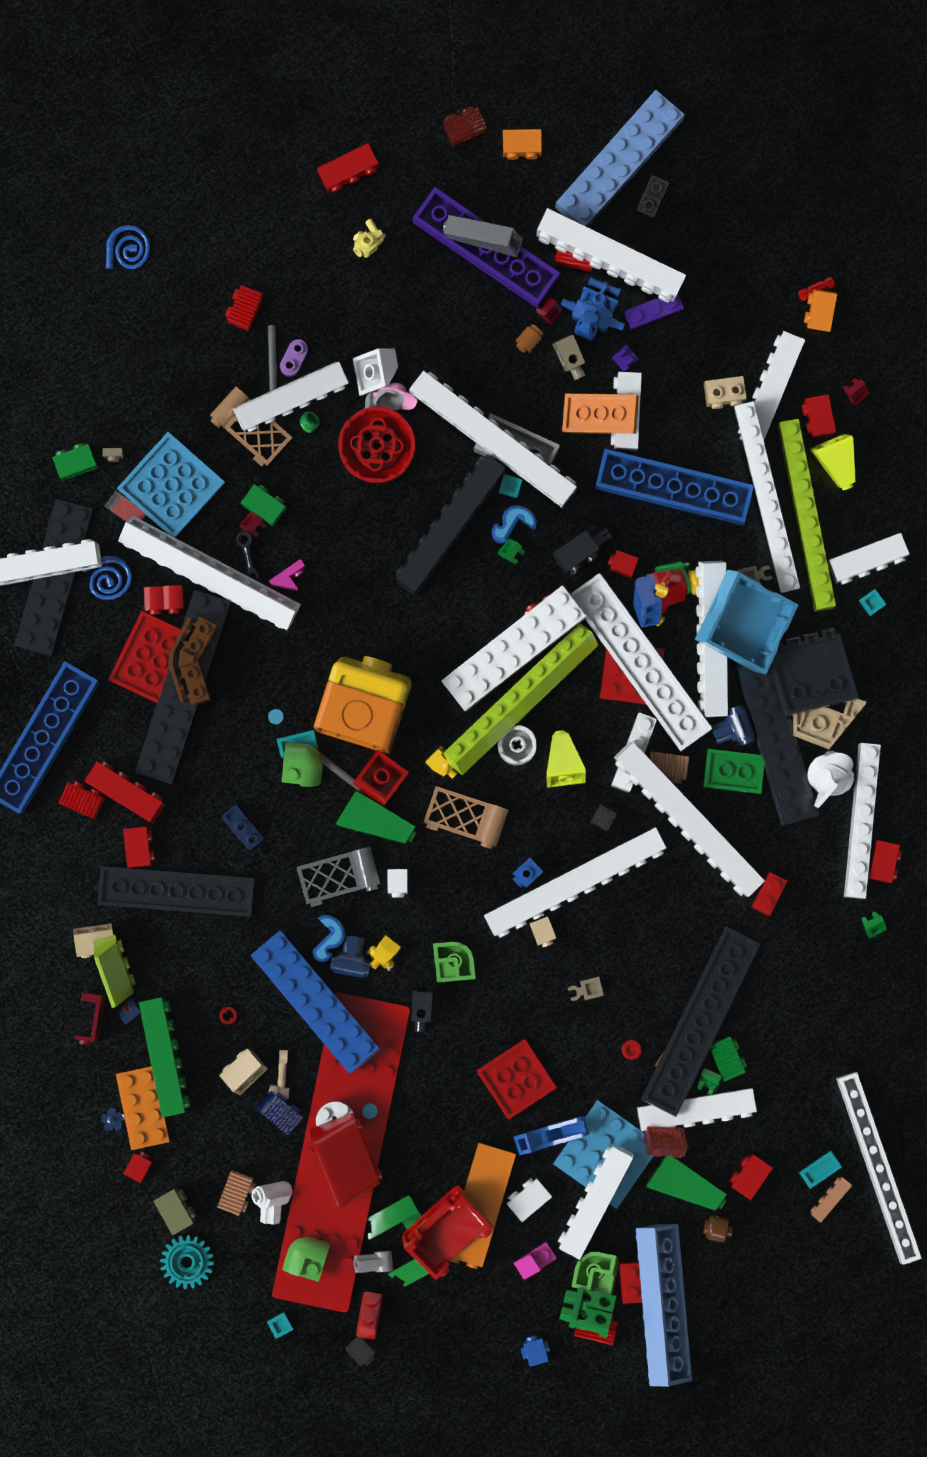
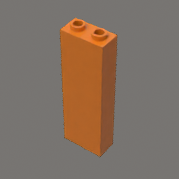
[450,1142,516,1269]

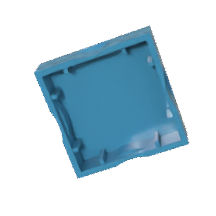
[695,570,798,674]

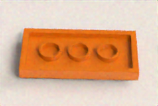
[562,394,639,434]
[116,1066,170,1150]

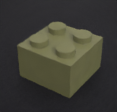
[154,1187,197,1235]

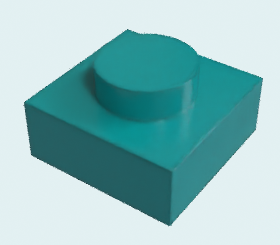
[499,474,522,499]
[859,589,886,616]
[267,1312,293,1339]

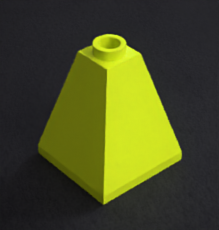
[809,434,855,490]
[547,731,586,788]

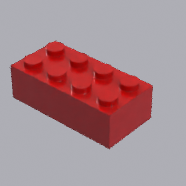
[85,761,166,824]

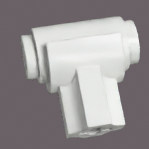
[252,1181,292,1225]

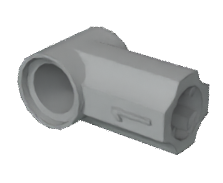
[353,1251,393,1273]

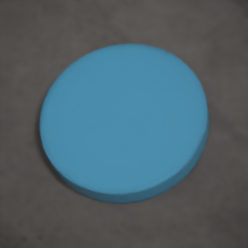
[268,709,283,724]
[362,1104,378,1119]

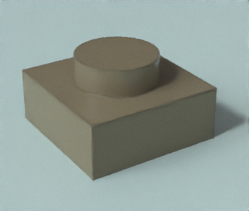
[103,448,124,462]

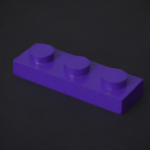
[624,293,684,330]

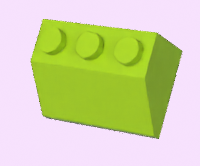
[93,935,136,1008]

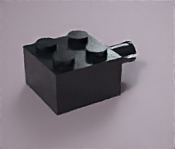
[553,528,612,576]

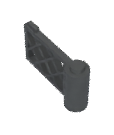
[297,847,381,907]

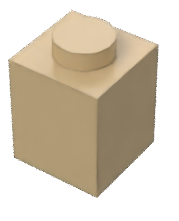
[530,917,556,947]

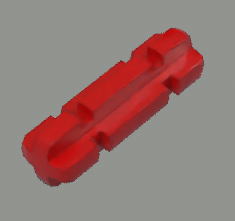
[798,277,835,301]

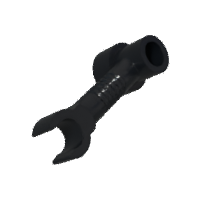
[236,532,260,580]

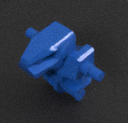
[561,276,625,341]

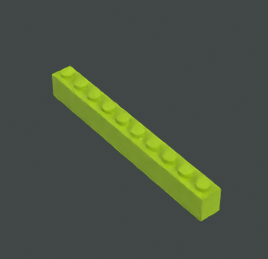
[778,419,836,612]
[444,623,598,775]

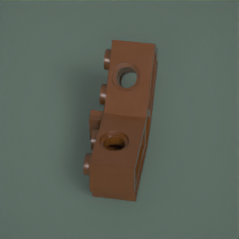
[168,616,218,706]

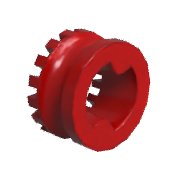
[219,1007,237,1024]

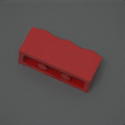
[317,143,379,193]

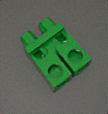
[560,1287,616,1338]

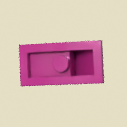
[269,559,306,591]
[514,1242,557,1279]

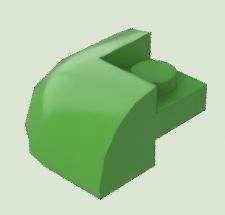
[282,741,323,787]
[433,942,475,982]
[282,1236,331,1282]
[572,1252,619,1295]

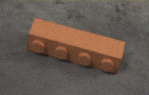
[811,1177,852,1222]

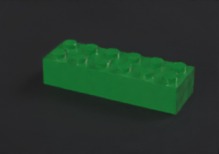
[139,997,190,1117]

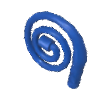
[106,225,150,269]
[83,556,132,600]

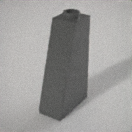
[443,215,523,257]

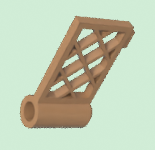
[210,387,292,466]
[424,786,508,849]

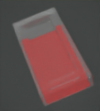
[105,491,146,522]

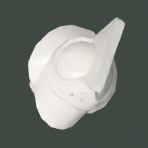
[808,751,854,808]

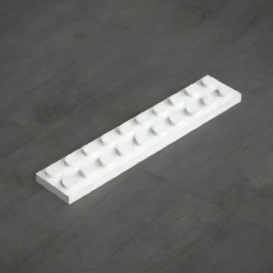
[570,573,712,751]

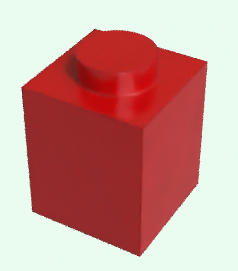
[608,550,638,578]
[123,1151,153,1183]

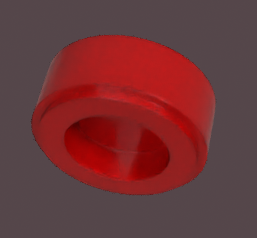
[622,1040,641,1060]

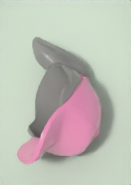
[364,383,418,411]

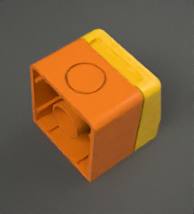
[314,656,411,755]

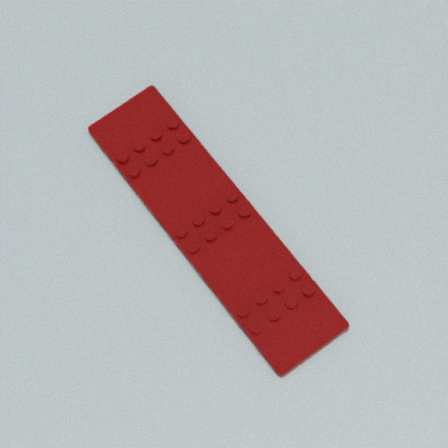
[272,992,410,1312]

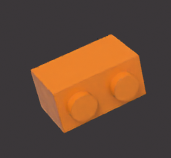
[503,129,541,160]
[804,289,837,332]

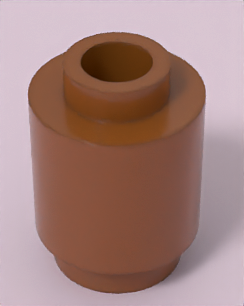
[516,324,543,353]

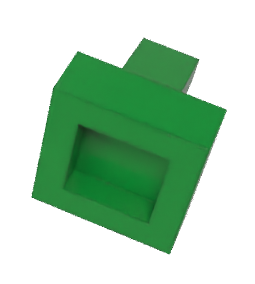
[498,538,525,564]
[862,912,887,938]
[697,1068,722,1095]

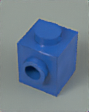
[513,858,543,888]
[521,1335,550,1367]

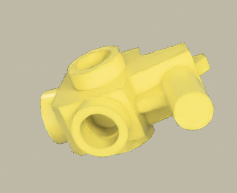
[353,219,385,257]

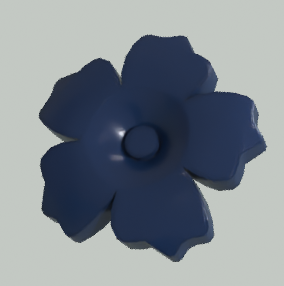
[101,1108,125,1131]

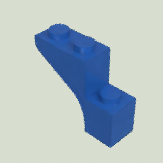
[514,1116,590,1155]

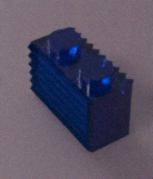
[257,1091,303,1135]

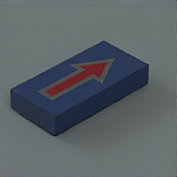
[117,996,141,1024]

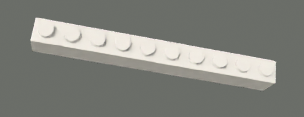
[410,371,576,507]
[734,401,800,593]
[118,516,301,630]
[614,741,765,897]
[484,828,666,938]
[836,1072,921,1265]

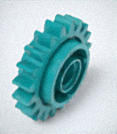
[160,1234,214,1289]

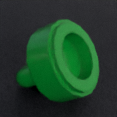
[300,411,320,433]

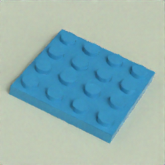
[117,432,225,538]
[553,1100,661,1209]

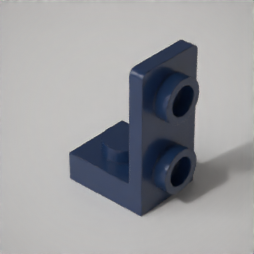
[221,805,264,850]

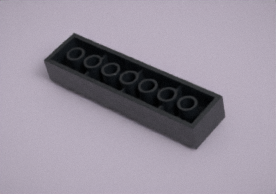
[396,455,505,596]

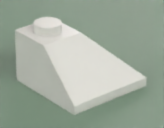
[353,349,398,395]

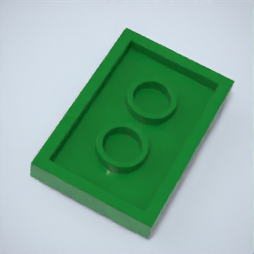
[703,749,764,794]

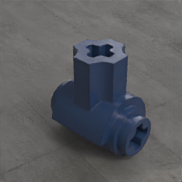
[711,705,756,746]
[330,936,371,978]

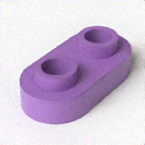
[280,340,308,377]

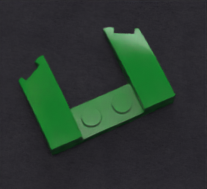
[367,1194,429,1286]

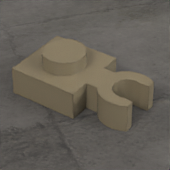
[737,566,772,583]
[568,977,604,1001]

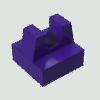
[612,345,639,372]

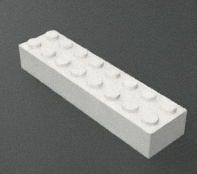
[536,208,686,302]
[442,586,588,711]

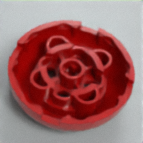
[338,407,415,483]

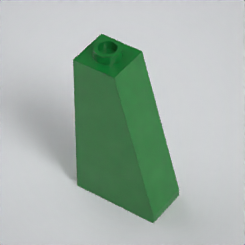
[336,791,417,844]
[646,1154,727,1211]

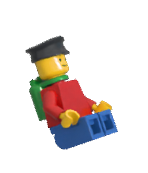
[633,561,699,628]

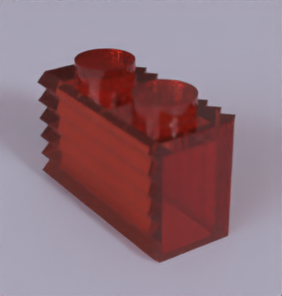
[443,107,487,146]
[643,1126,688,1158]

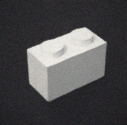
[388,869,408,898]
[507,1178,552,1222]

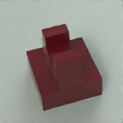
[536,298,563,325]
[843,378,869,405]
[239,511,266,537]

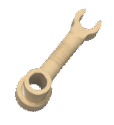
[269,1050,289,1101]

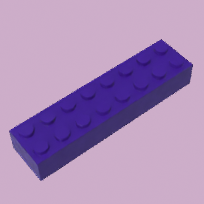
[413,187,560,308]

